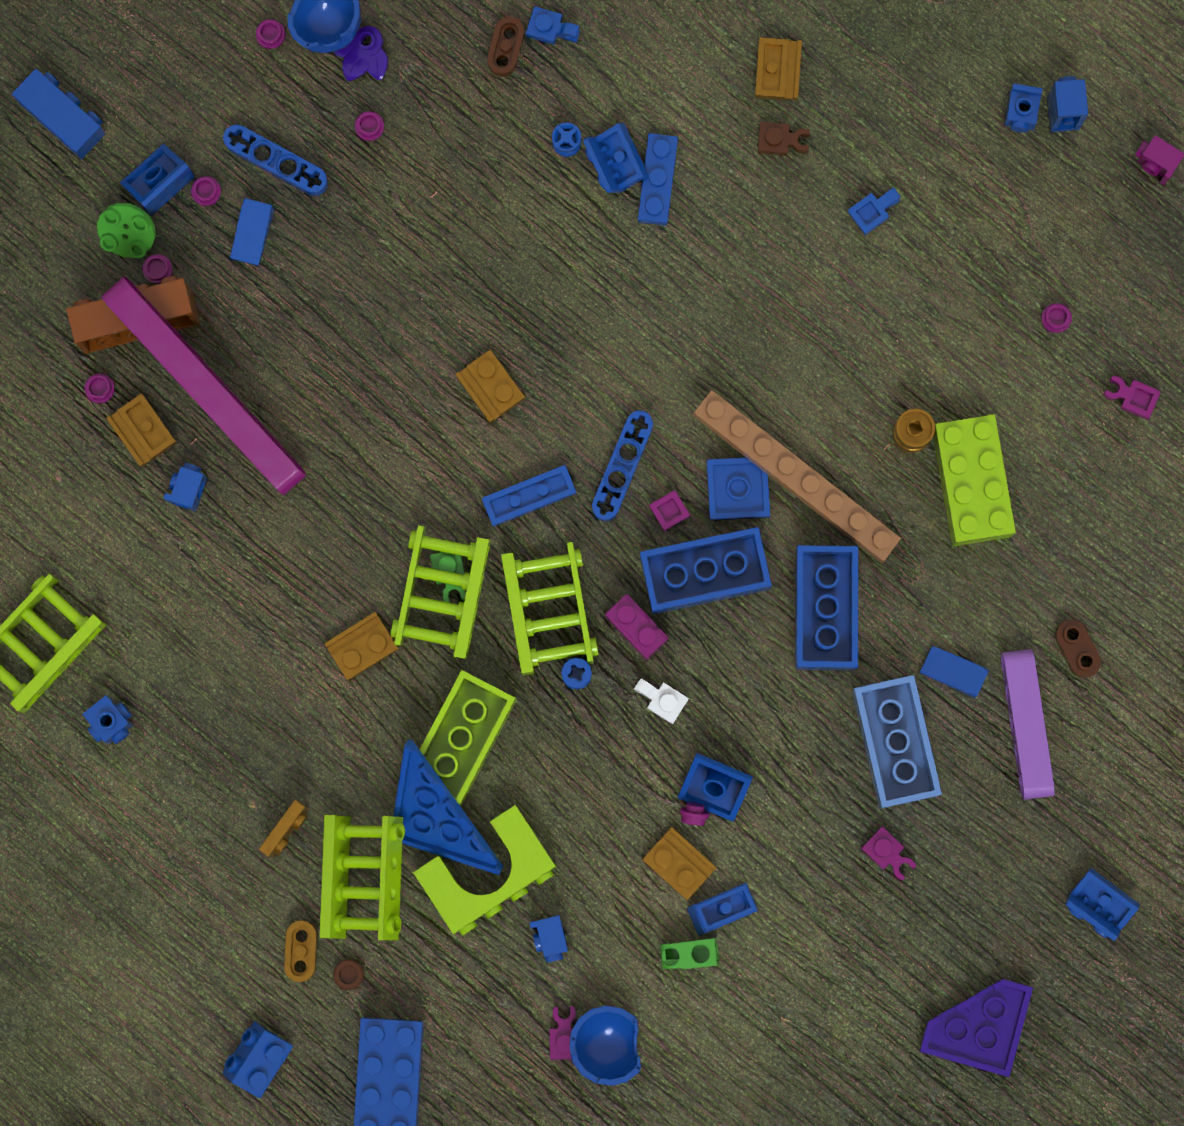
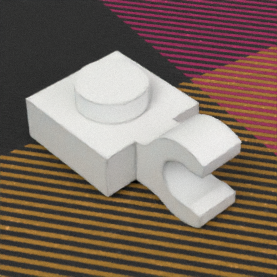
[634,678,689,724]

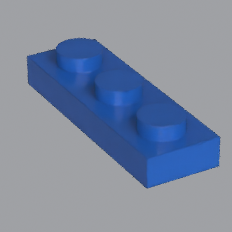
[638,133,678,226]
[482,465,577,527]

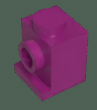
[1135,135,1184,185]

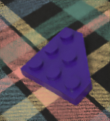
[919,979,1033,1077]

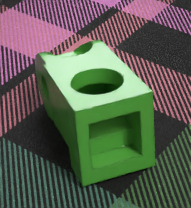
[660,938,720,970]

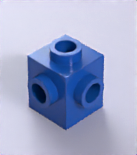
[82,695,133,744]

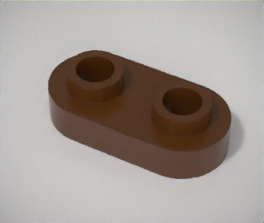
[487,17,524,77]
[1055,620,1101,678]

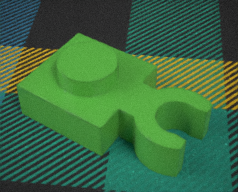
[430,552,466,603]

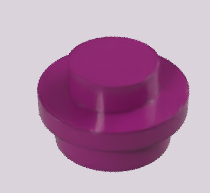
[256,19,285,49]
[355,111,384,141]
[191,176,221,206]
[142,254,173,284]
[1041,303,1072,333]
[84,373,115,404]
[679,803,710,826]

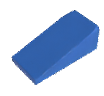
[230,198,275,266]
[920,645,989,699]
[687,883,758,936]

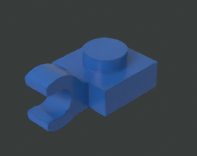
[526,6,580,45]
[847,187,901,236]

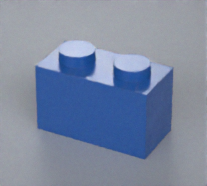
[1047,76,1088,132]

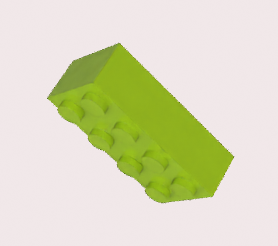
[933,414,1016,547]
[420,670,517,807]

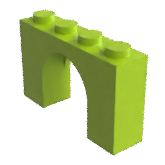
[413,805,556,936]

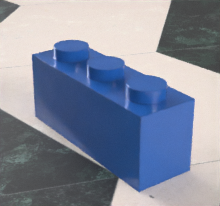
[12,69,105,160]

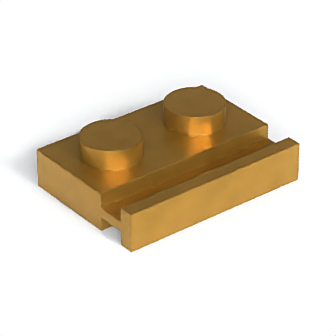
[755,37,802,101]
[455,350,525,424]
[106,393,177,468]
[324,612,399,681]
[259,800,309,858]
[642,827,717,900]

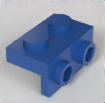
[583,123,649,193]
[1065,867,1140,941]
[222,1021,293,1098]

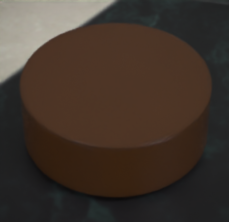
[333,959,365,990]

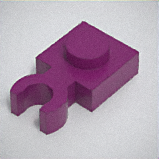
[1103,376,1161,420]
[861,827,916,881]
[549,1006,576,1060]

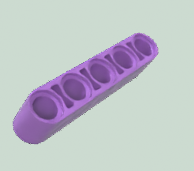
[1001,649,1055,800]

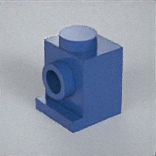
[1004,83,1043,133]
[163,463,208,512]
[530,915,568,963]

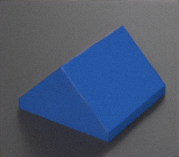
[120,143,194,216]
[678,753,753,822]

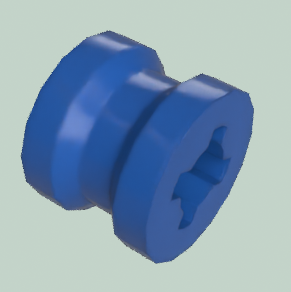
[552,122,582,157]
[561,658,592,690]

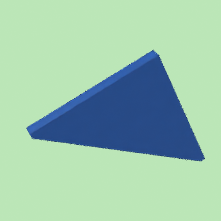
[393,739,503,875]

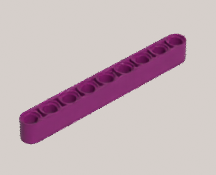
[101,276,307,495]

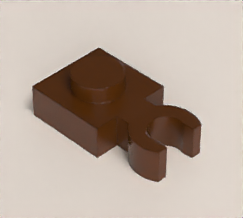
[758,122,810,156]

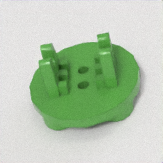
[97,203,156,258]

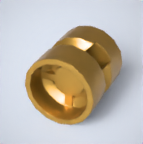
[892,408,935,454]

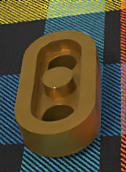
[284,921,318,982]

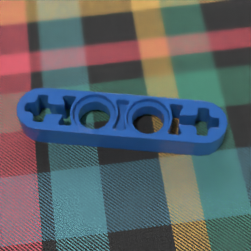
[223,125,328,196]
[592,410,653,522]

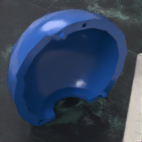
[288,0,361,53]
[569,1006,641,1086]

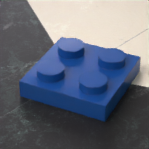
[706,458,770,521]

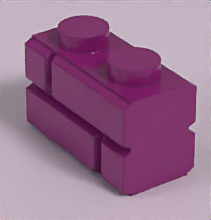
[605,594,669,661]

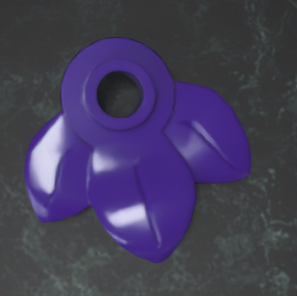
[334,26,388,81]

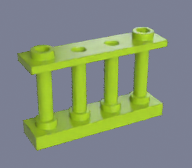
[391,525,491,659]
[501,542,599,676]
[0,574,107,714]
[319,815,405,941]

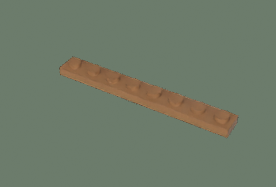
[692,390,901,563]

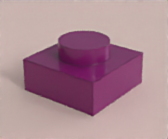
[649,490,690,532]

